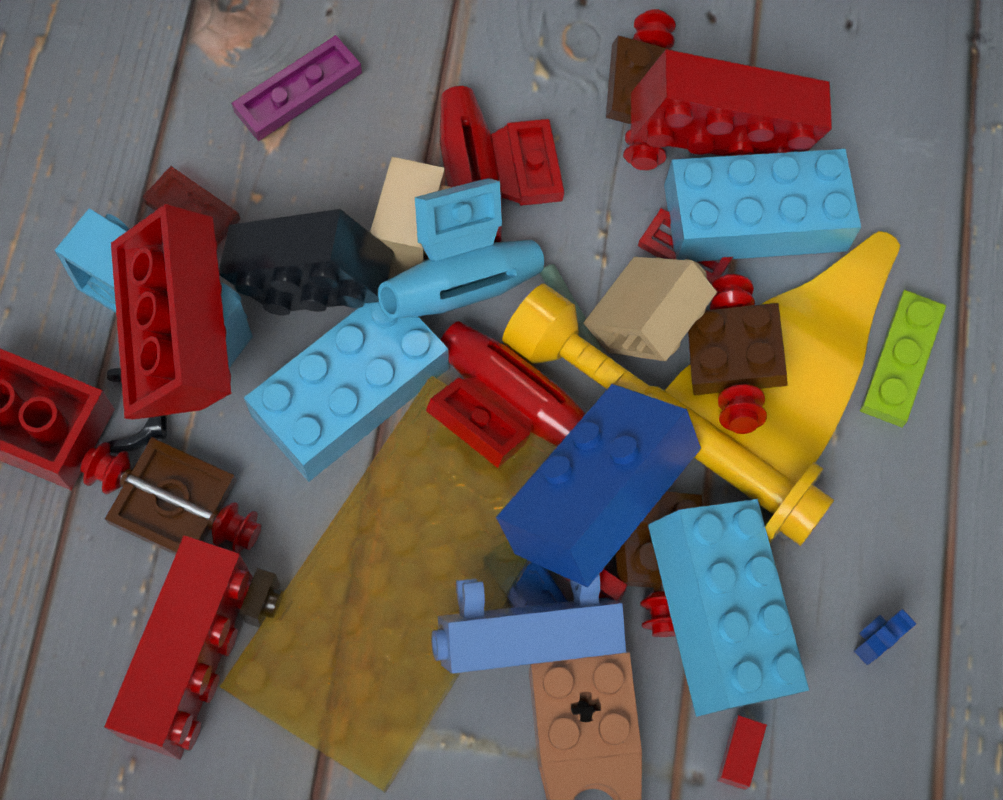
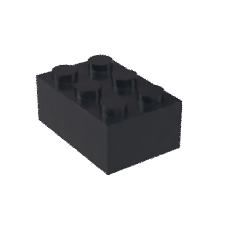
[219,209,393,316]

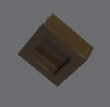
[239,568,284,629]

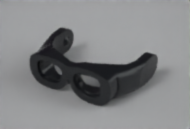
[107,368,167,453]

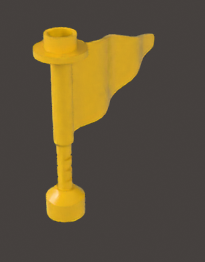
[502,231,901,546]

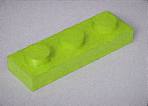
[859,290,947,428]

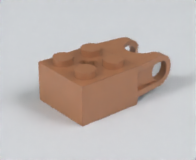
[529,652,642,800]

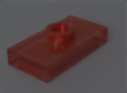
[142,166,241,246]

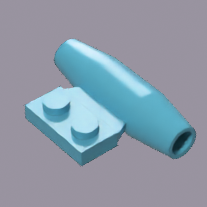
[378,178,544,319]

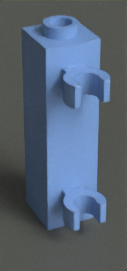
[431,575,626,674]

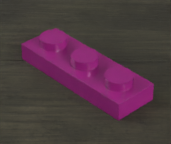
[231,35,362,142]

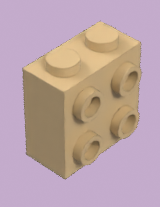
[583,257,717,361]

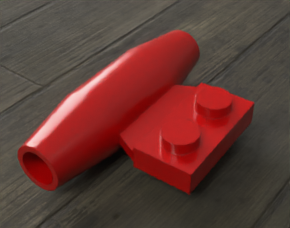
[439,86,564,242]
[426,321,586,468]

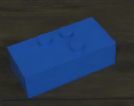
[496,384,701,588]

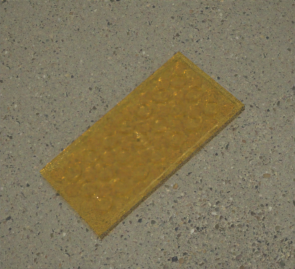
[220,376,557,793]

